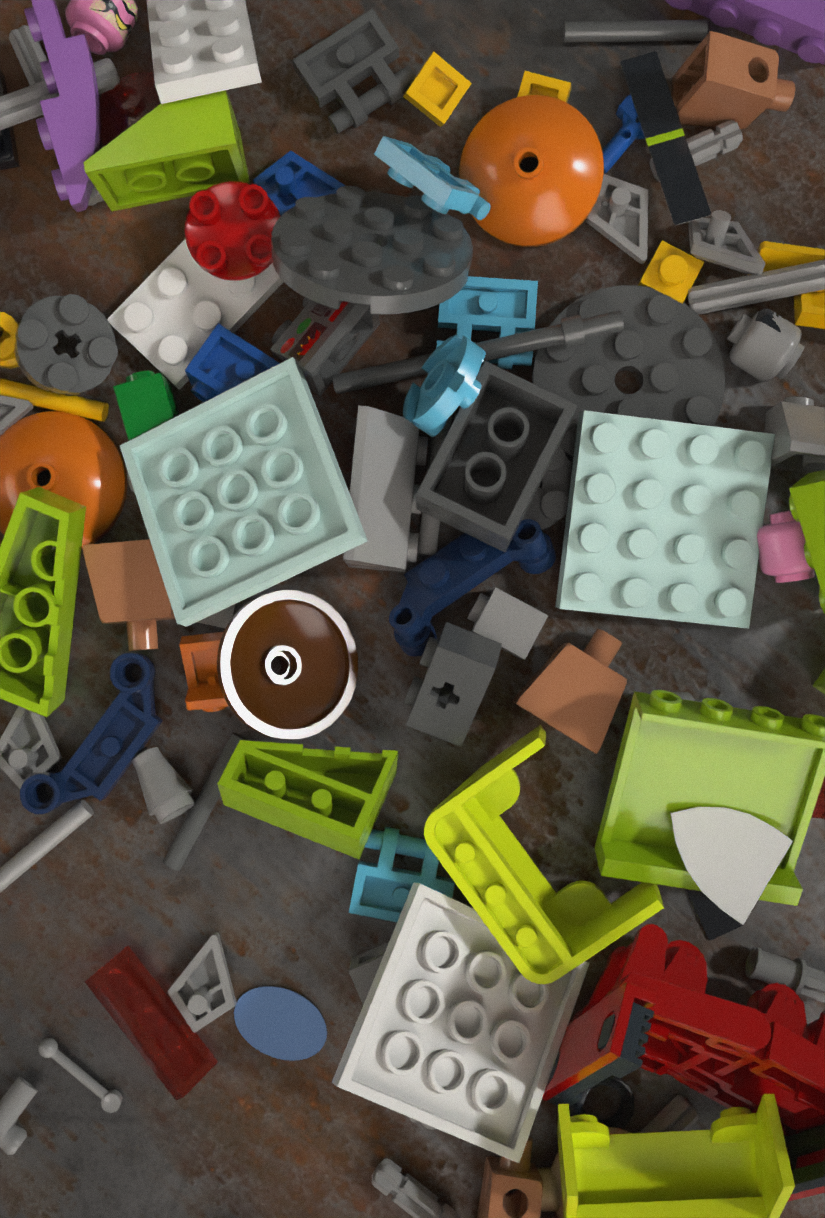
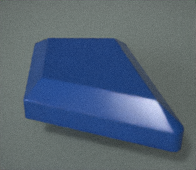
[253,150,346,216]

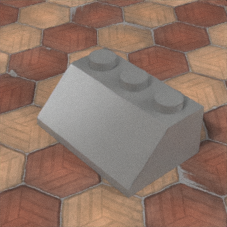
[763,397,825,474]
[343,405,428,573]

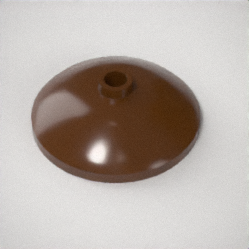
[217,590,358,740]

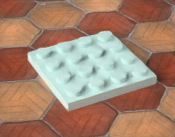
[120,357,368,627]
[555,410,775,629]

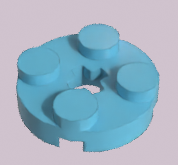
[403,335,486,437]

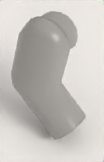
[0,1076,38,1155]

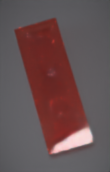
[84,946,218,1100]

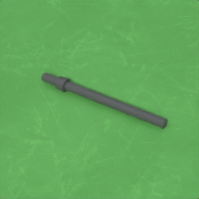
[332,310,624,394]

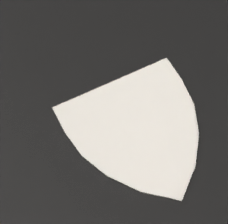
[671,807,793,925]

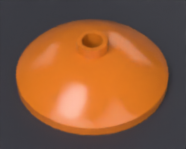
[459,95,604,247]
[0,411,127,550]

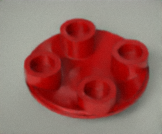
[185,181,281,281]

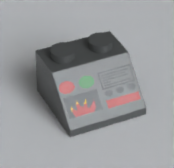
[270,297,380,397]

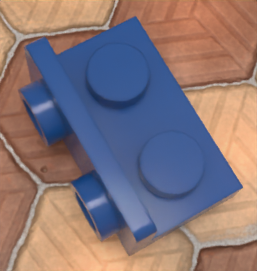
[185,323,280,403]

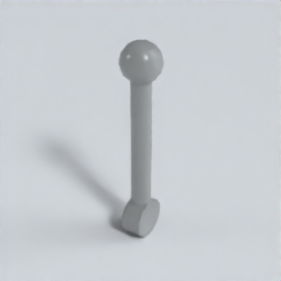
[38,1038,123,1113]

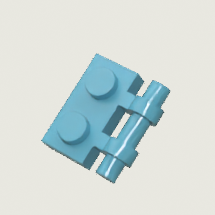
[374,136,491,220]
[436,276,538,370]
[349,827,455,922]

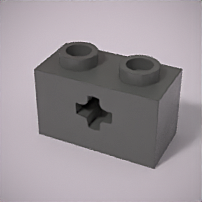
[404,622,502,747]

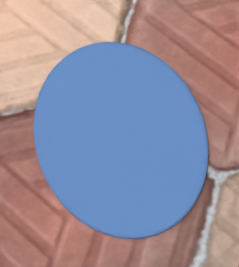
[234,986,327,1061]

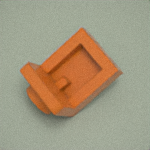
[179,632,228,712]

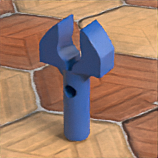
[602,94,646,174]

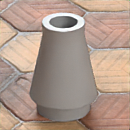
[131,747,195,824]

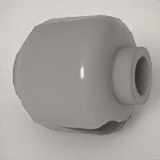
[727,308,805,382]

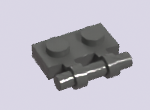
[293,8,416,134]

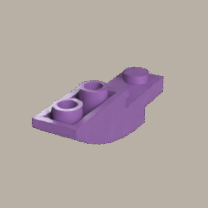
[24,0,101,212]

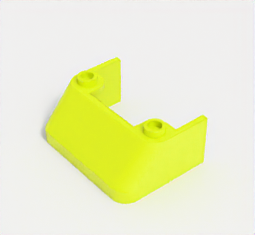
[424,725,664,984]
[557,1094,795,1218]

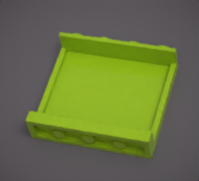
[594,690,825,906]

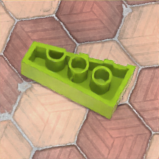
[0,487,86,717]

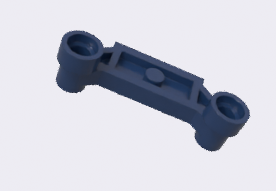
[389,519,556,657]
[20,653,163,814]

